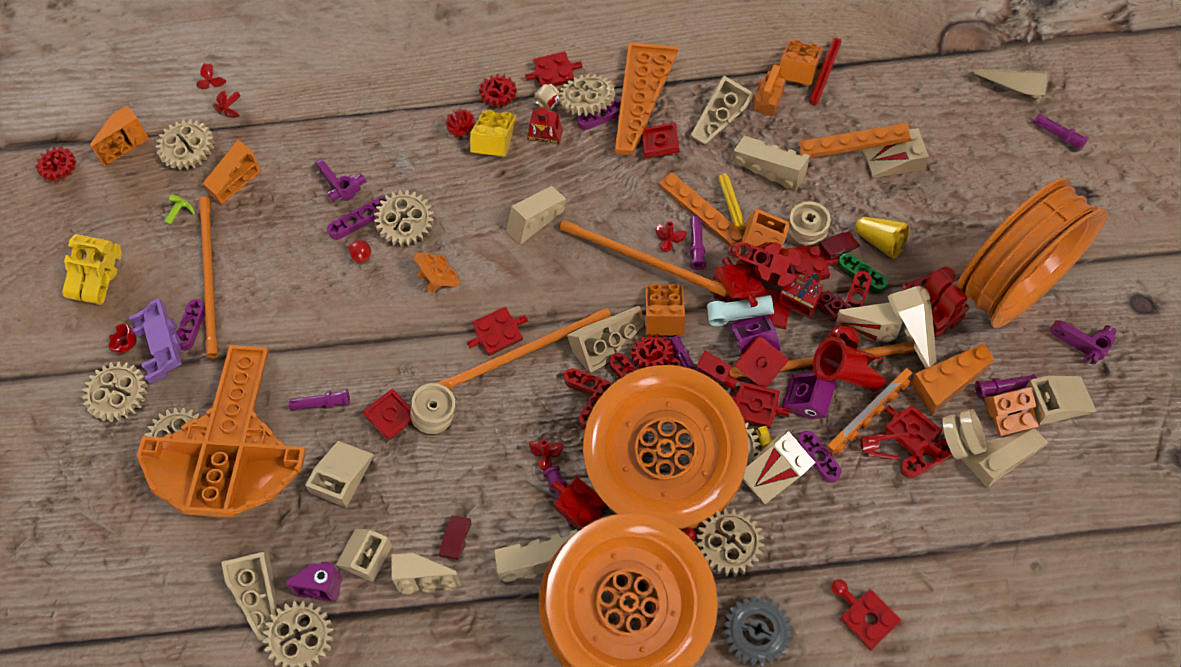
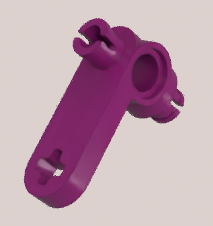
[315,158,367,202]
[1050,320,1117,365]

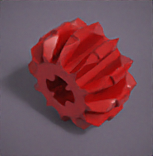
[445,108,476,138]

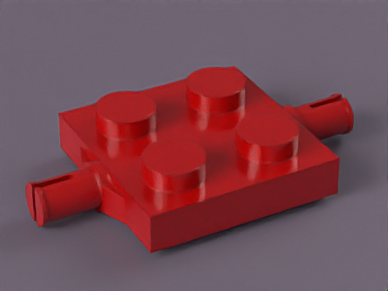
[525,51,583,87]
[786,245,839,279]
[715,257,766,307]
[467,306,528,356]
[729,382,790,429]
[884,405,943,456]
[551,476,607,530]

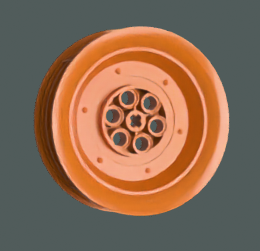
[957,178,1108,328]
[583,365,748,530]
[539,513,717,667]

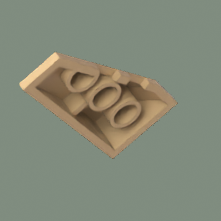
[974,69,1049,98]
[567,306,645,373]
[961,428,1048,488]
[221,551,281,641]

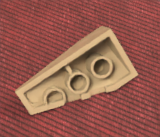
[690,76,754,145]
[888,286,937,368]

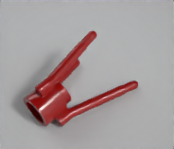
[860,432,910,460]

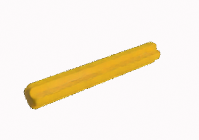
[718,173,746,231]

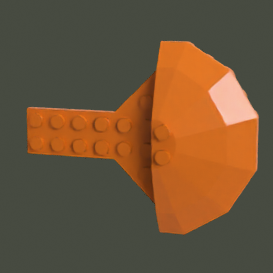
[137,345,306,517]

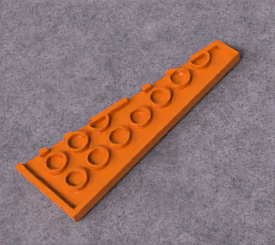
[615,42,678,155]

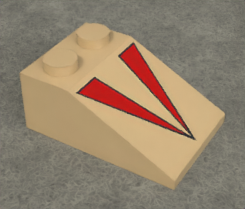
[863,128,929,178]
[834,302,903,343]
[743,431,815,504]

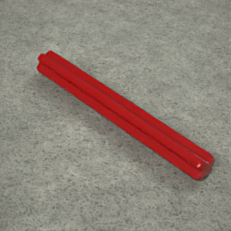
[809,37,842,105]

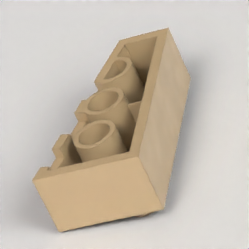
[733,136,810,192]
[495,530,577,582]

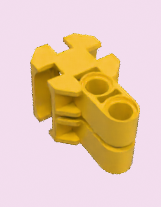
[62,234,122,305]

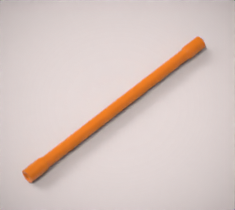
[199,196,218,358]
[560,220,728,297]
[437,307,611,390]
[728,341,916,379]

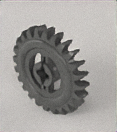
[722,596,793,667]

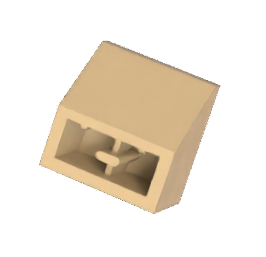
[336,529,392,582]

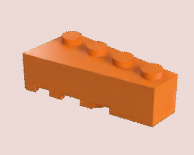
[911,343,995,416]

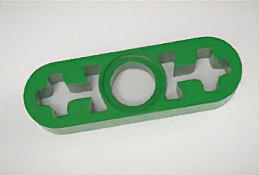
[838,253,887,293]

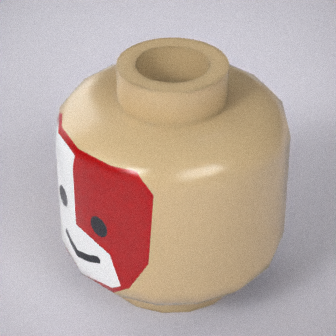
[534,84,560,110]

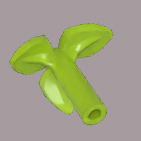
[164,194,195,225]

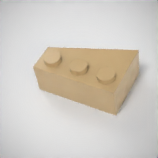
[506,186,566,245]

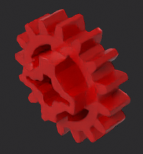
[479,74,517,109]
[631,334,674,369]

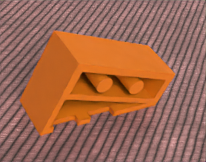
[203,140,261,205]

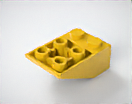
[470,110,516,156]

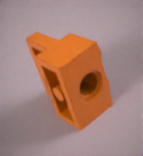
[752,64,786,116]
[984,387,1039,436]

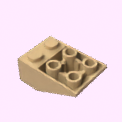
[1025,376,1097,425]
[305,441,374,508]
[392,553,461,594]

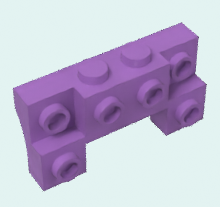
[129,298,182,384]

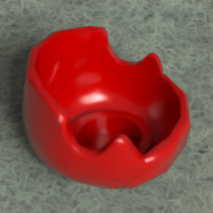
[108,323,137,355]
[828,325,859,349]

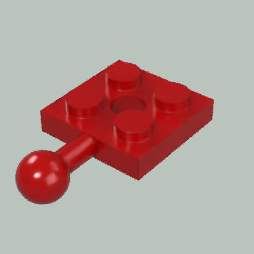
[831,579,902,651]

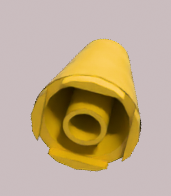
[855,217,910,259]

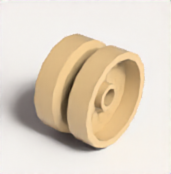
[787,202,831,247]
[410,383,455,434]
[942,409,987,459]

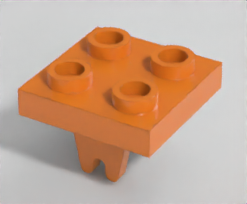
[413,252,461,292]

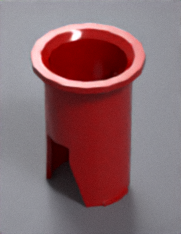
[813,336,886,392]

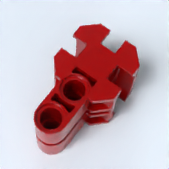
[727,242,801,286]
[924,269,970,337]

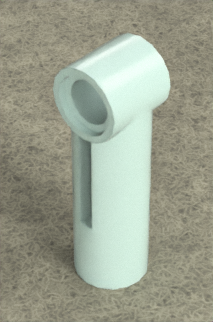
[707,295,774,327]

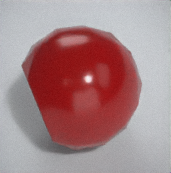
[348,240,372,263]

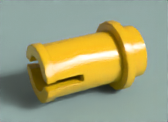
[755,426,772,450]

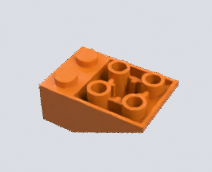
[779,40,823,85]
[90,105,149,167]
[735,209,790,276]
[646,284,685,336]

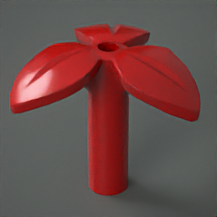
[196,63,226,90]
[213,90,240,118]
[656,221,687,251]
[529,439,564,471]

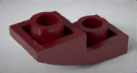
[819,232,860,259]
[817,290,850,319]
[439,515,472,560]

